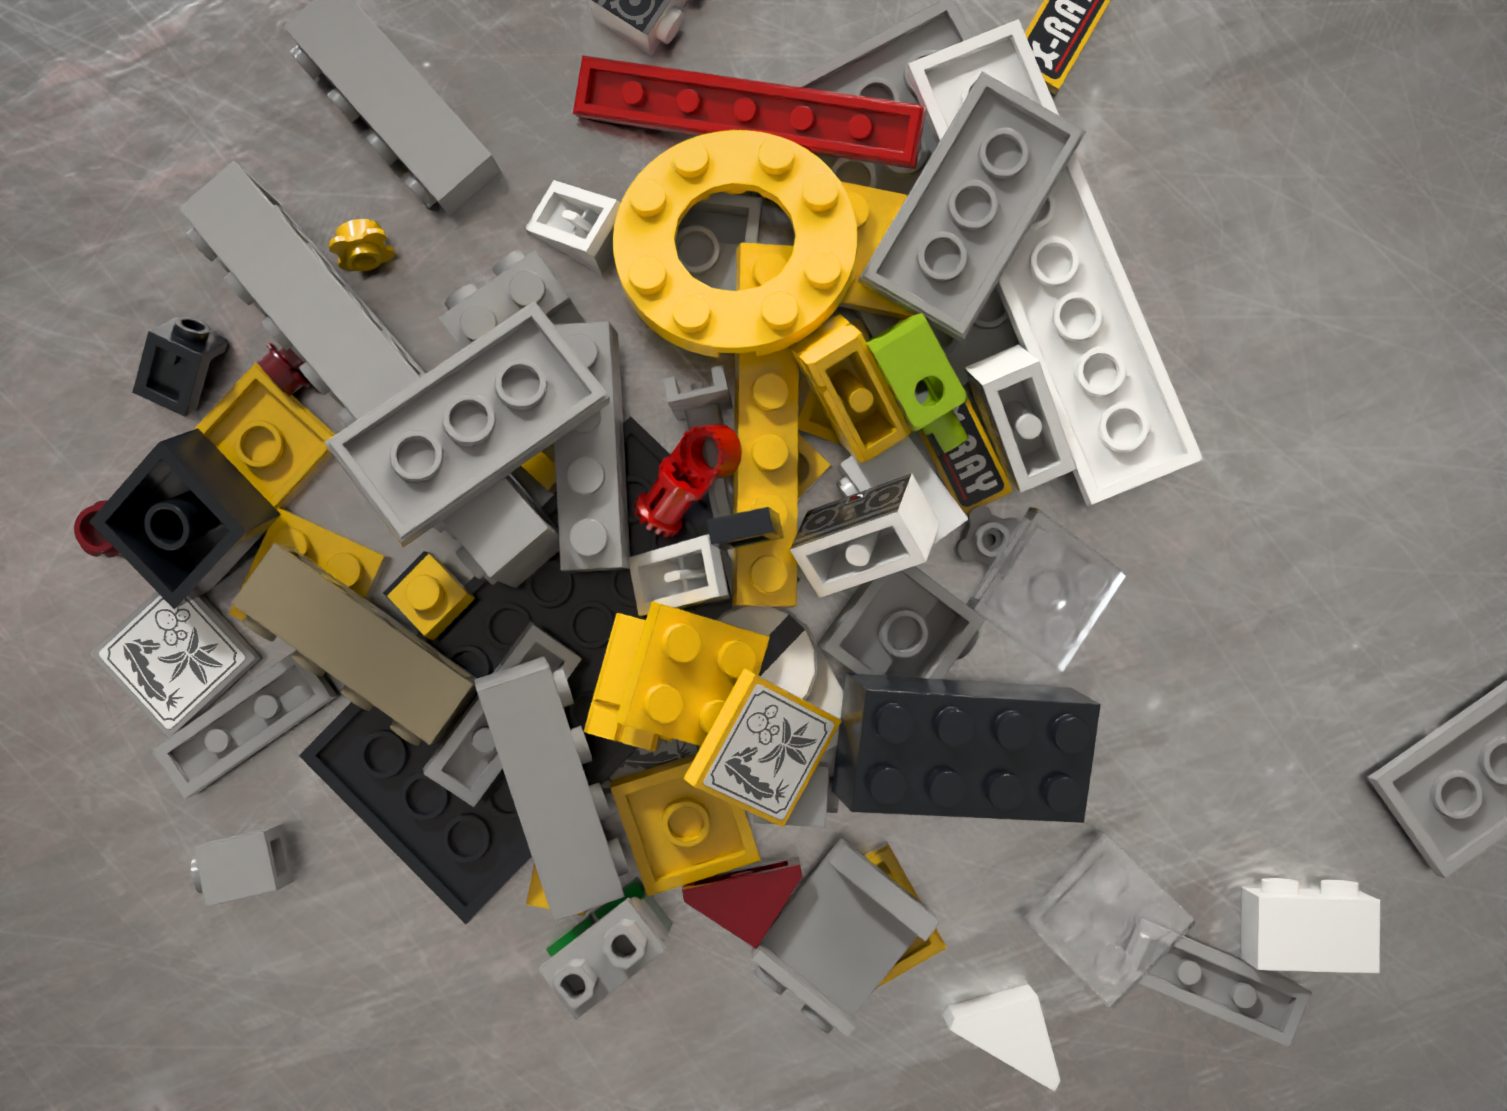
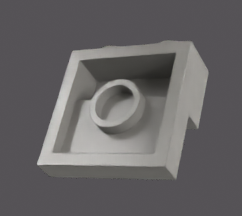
[675,191,762,292]
[439,250,587,350]
[817,566,986,679]

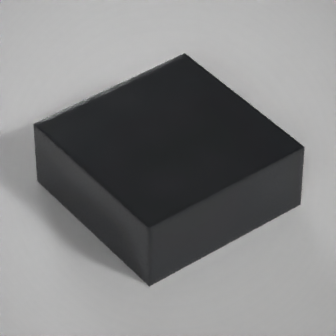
[707,507,784,551]

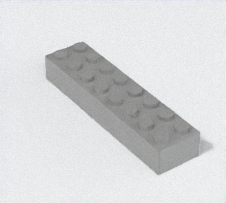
[178,161,560,588]

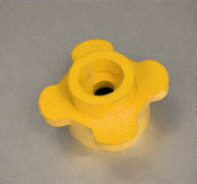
[328,219,395,271]

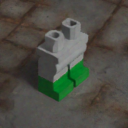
[538,877,673,1020]

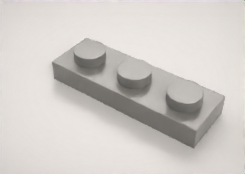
[423,621,582,807]
[151,652,337,799]
[1118,918,1312,1048]

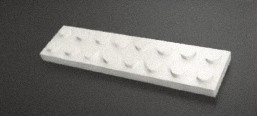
[906,19,1204,507]

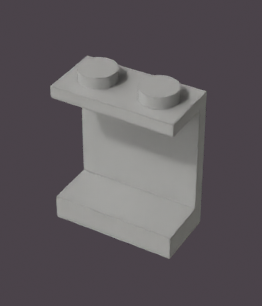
[752,837,940,1038]

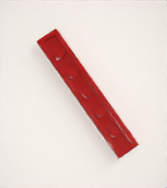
[573,55,927,169]

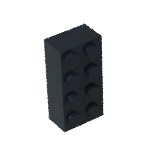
[832,673,1101,823]

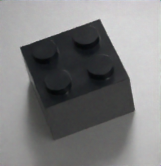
[89,428,281,609]

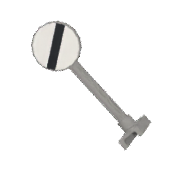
[662,365,818,700]

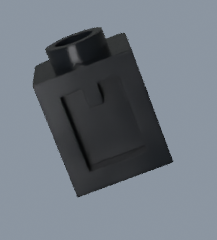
[132,317,228,417]

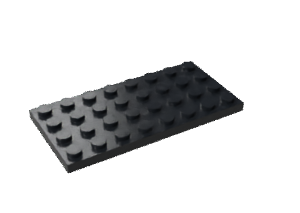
[299,416,800,925]

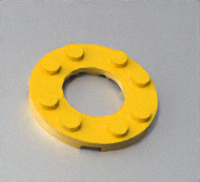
[613,130,857,358]

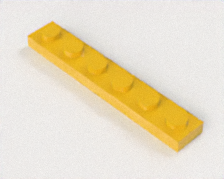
[732,243,799,608]

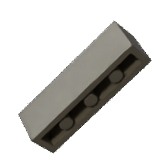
[231,543,477,746]

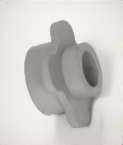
[956,506,1023,573]

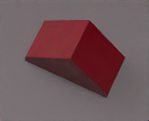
[682,857,803,949]

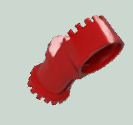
[633,424,742,537]

